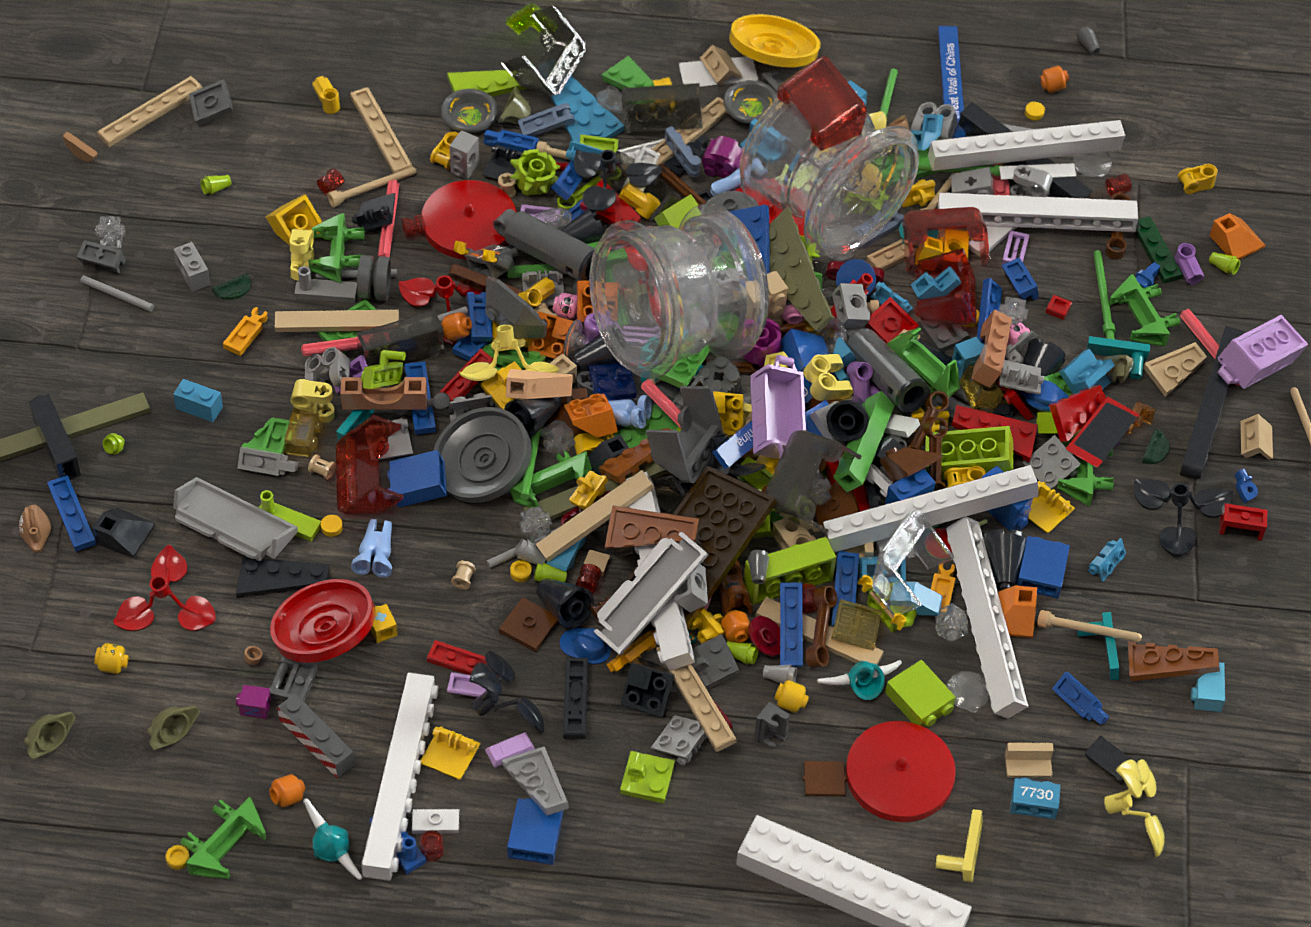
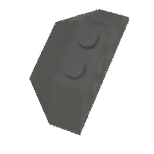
[485,276,547,338]

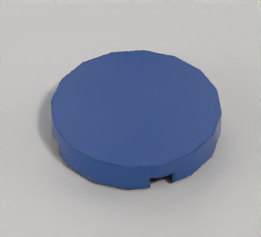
[836,259,876,296]

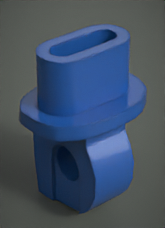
[1135,262,1161,288]
[1234,468,1258,504]

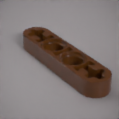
[448,264,522,295]

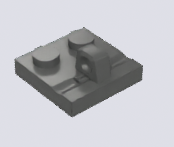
[189,79,233,126]
[691,634,741,690]

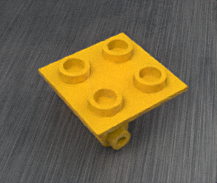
[1028,481,1075,533]
[421,726,480,780]

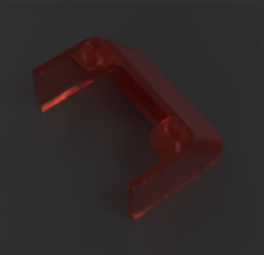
[902,207,990,271]
[336,415,404,514]

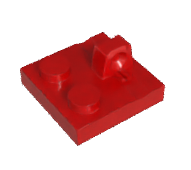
[865,297,919,344]

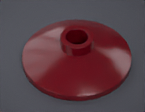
[748,616,780,656]

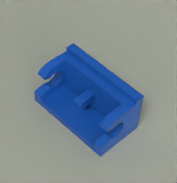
[1002,257,1039,303]

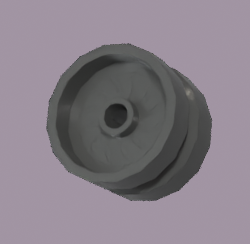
[357,255,391,301]

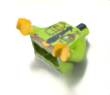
[857,575,917,633]

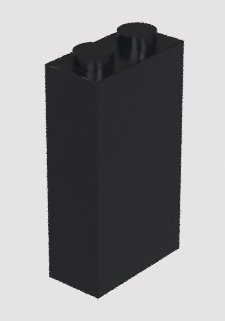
[29,394,81,480]

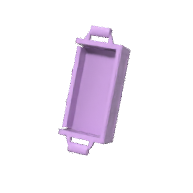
[1217,315,1308,389]
[750,355,807,461]

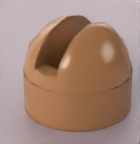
[244,646,262,666]

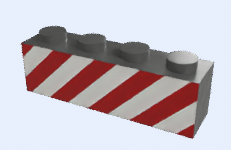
[278,694,355,779]

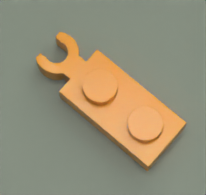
[223,307,268,356]
[931,562,955,618]
[606,630,657,672]

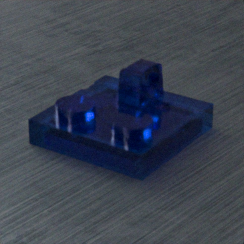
[588,363,637,400]

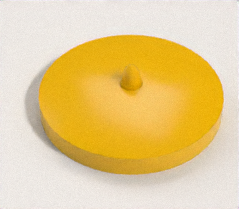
[729,14,820,67]

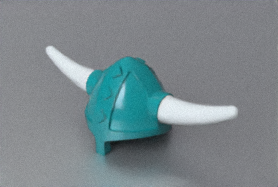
[817,660,902,700]
[304,798,362,880]

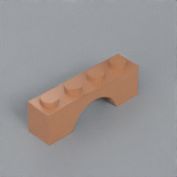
[972,309,1012,388]
[340,377,427,410]

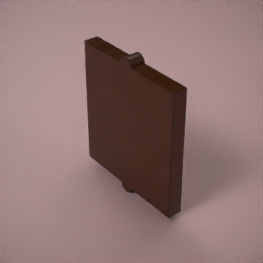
[802,761,847,797]

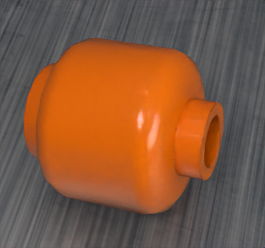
[1040,66,1069,93]
[440,312,472,341]
[721,610,750,643]
[269,774,305,808]

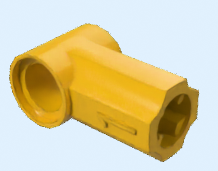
[312,76,340,114]
[619,182,661,219]
[518,277,556,308]

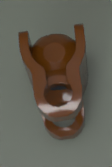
[716,560,753,617]

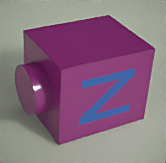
[236,685,272,719]

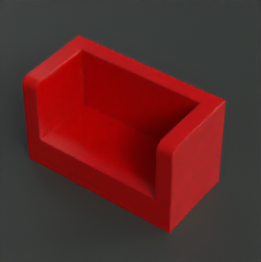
[1219,503,1268,541]

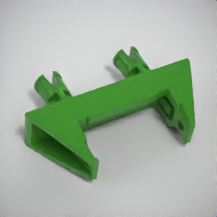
[308,213,365,283]
[1109,274,1180,346]
[887,327,960,398]
[1057,430,1114,506]
[510,451,592,510]
[181,797,267,879]

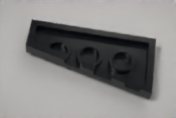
[236,557,329,598]

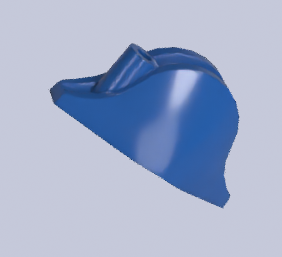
[1018,380,1069,411]

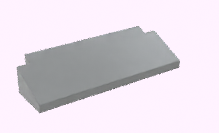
[173,477,298,561]
[594,531,708,655]

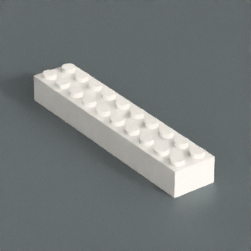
[736,815,971,927]

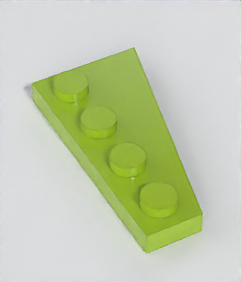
[447,69,532,97]

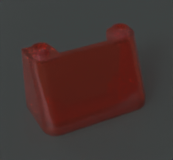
[776,56,867,151]
[914,248,976,325]

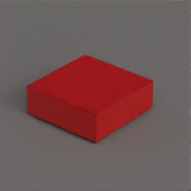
[1045,295,1072,320]

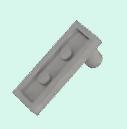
[294,266,357,303]

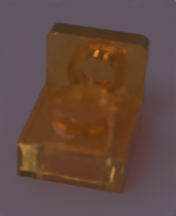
[1127,401,1156,434]

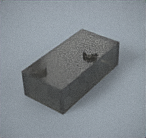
[622,83,703,133]
[356,310,444,366]

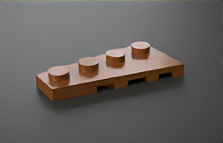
[605,505,699,549]

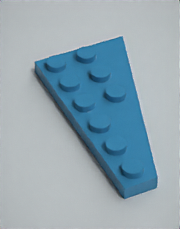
[538,59,625,143]

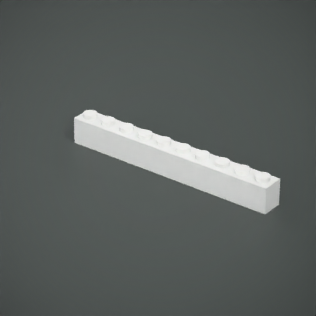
[928,120,1125,171]
[937,193,1138,232]
[823,465,1038,552]
[623,472,695,671]
[946,516,1028,719]
[362,673,438,880]

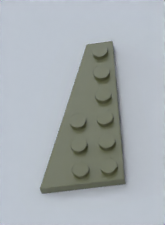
[769,207,833,332]

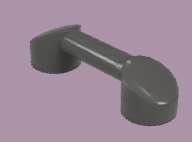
[392,392,450,416]

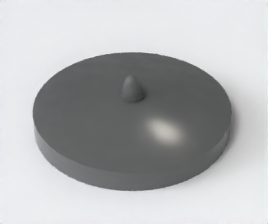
[433,407,532,503]

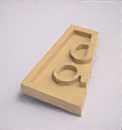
[1143,342,1207,397]

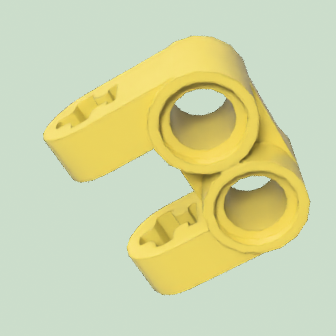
[290,229,314,281]
[803,354,854,401]
[290,379,335,423]

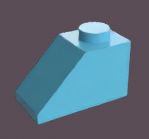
[1190,663,1225,712]

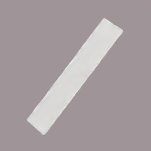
[999,163,1076,179]

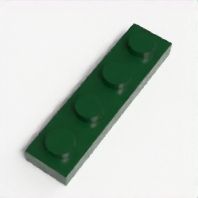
[1135,216,1183,284]

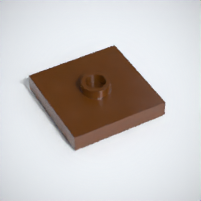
[809,482,860,534]
[499,597,558,652]

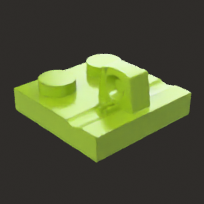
[620,751,675,804]

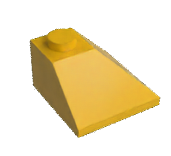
[266,194,322,245]

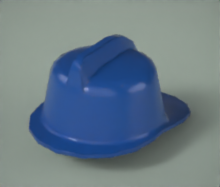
[559,628,611,664]

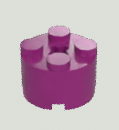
[702,136,746,178]
[739,318,781,367]

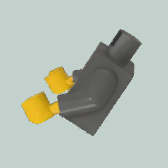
[454,241,517,278]

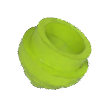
[103,433,125,454]

